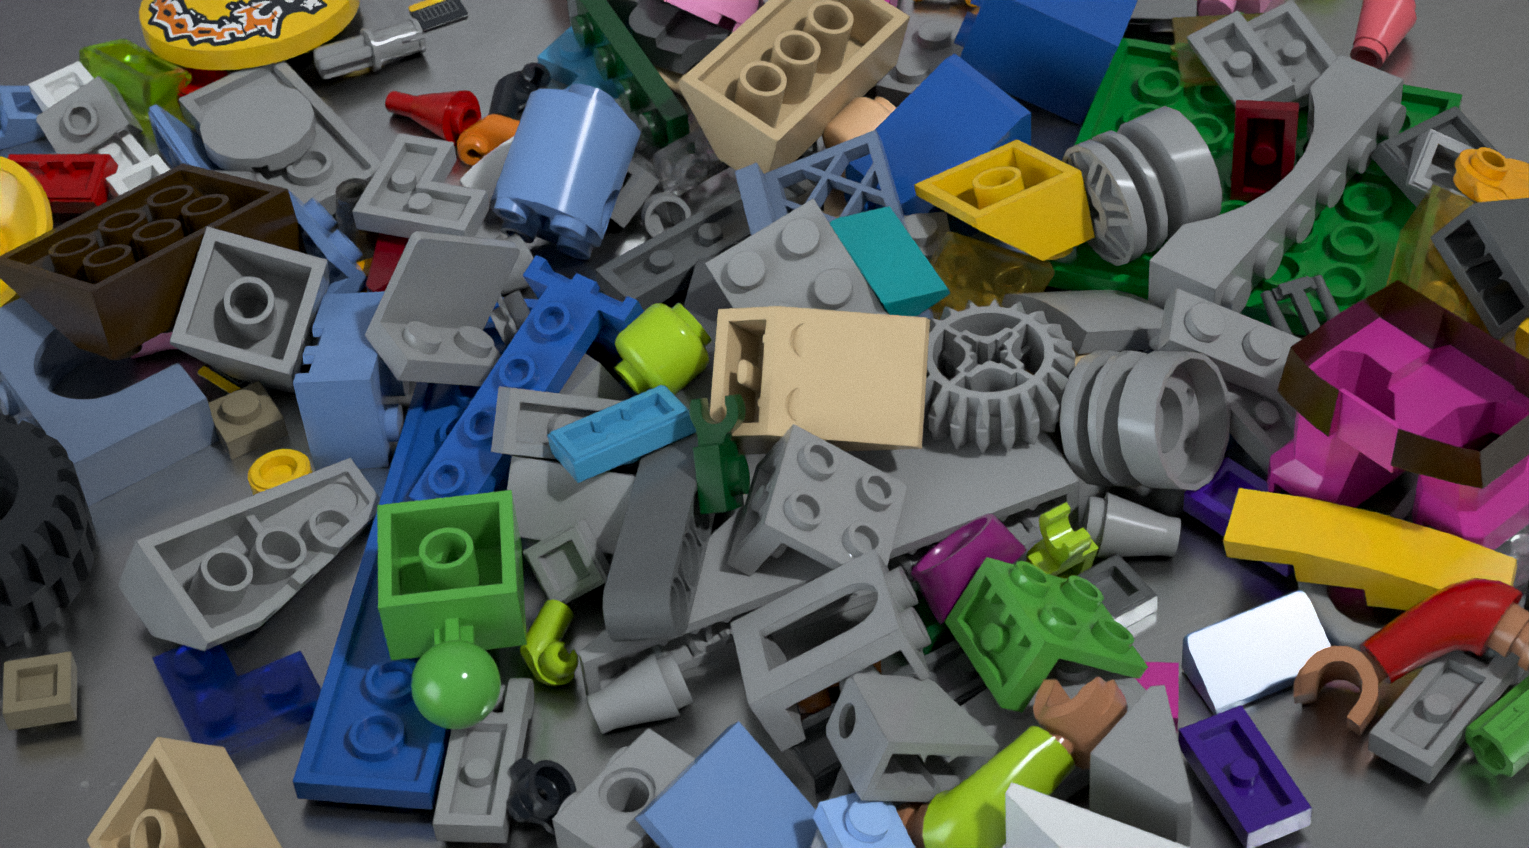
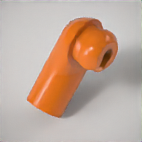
[457,114,520,166]

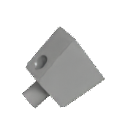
[826,664,999,802]

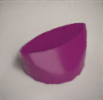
[911,513,1027,625]

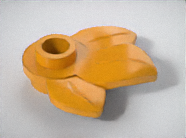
[1453,147,1529,202]

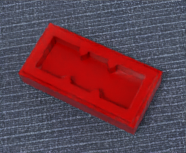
[7,154,119,213]

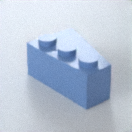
[293,291,409,471]

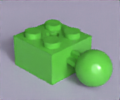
[377,490,527,730]

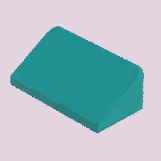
[829,206,951,317]

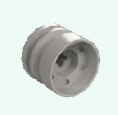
[1062,106,1222,266]
[1060,350,1231,491]

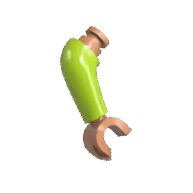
[897,676,1128,848]

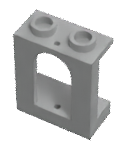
[731,548,931,752]

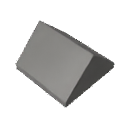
[1089,685,1193,848]

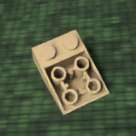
[710,306,930,455]

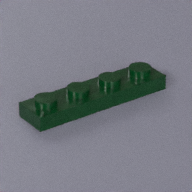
[571,0,693,165]

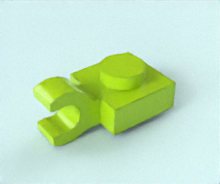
[1026,502,1098,579]

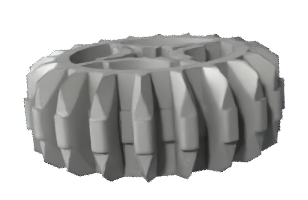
[923,298,1075,454]

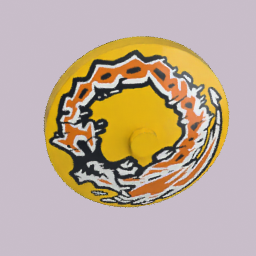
[139,0,360,70]

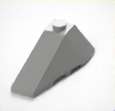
[117,458,380,651]

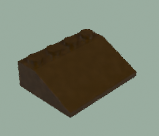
[0,163,307,360]

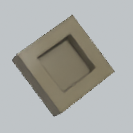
[208,381,288,460]
[2,651,77,730]

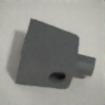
[1430,198,1529,340]

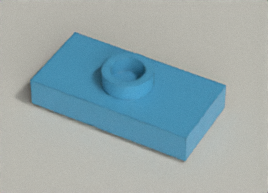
[547,385,696,483]

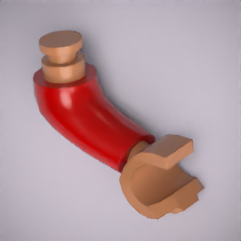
[1294,578,1529,737]

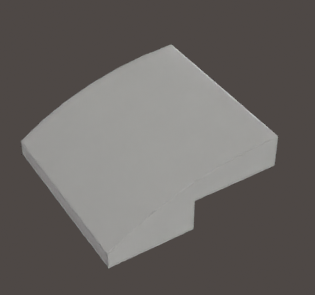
[1187,0,1337,108]
[1001,290,1164,354]

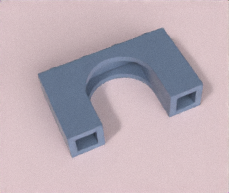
[0,298,219,507]

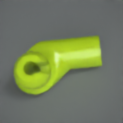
[520,600,579,686]

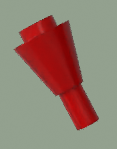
[385,90,481,146]

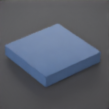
[635,721,818,848]

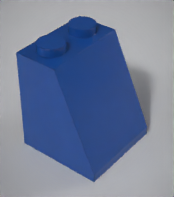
[954,0,1138,125]
[844,54,1031,247]

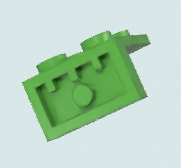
[945,557,1148,713]

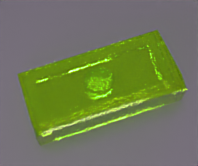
[79,38,191,121]

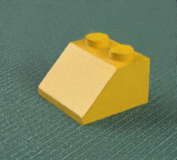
[914,139,1095,261]

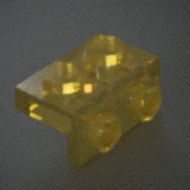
[929,232,1055,320]

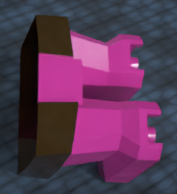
[1267,280,1529,550]

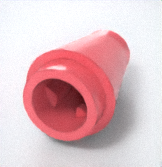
[1350,0,1417,69]

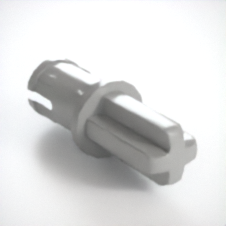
[314,18,426,80]

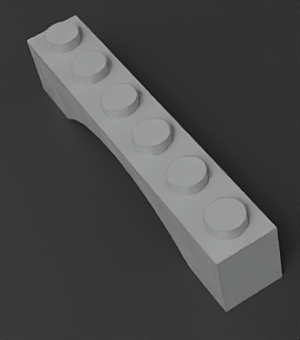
[1148,54,1406,313]

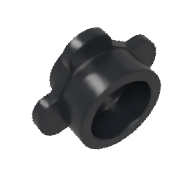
[507,758,577,834]

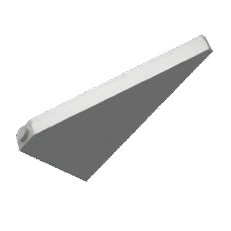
[578,375,1079,696]

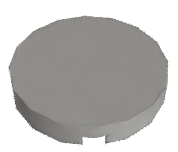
[199,84,316,174]

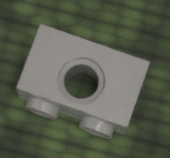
[552,728,695,848]

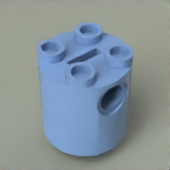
[490,84,641,260]

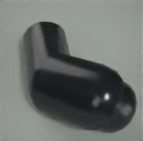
[488,62,551,120]

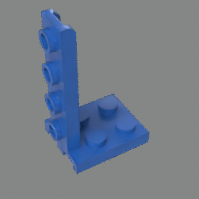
[408,255,644,501]

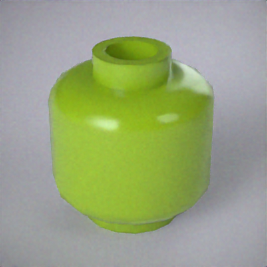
[614,303,712,395]

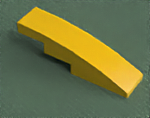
[1223,488,1517,610]

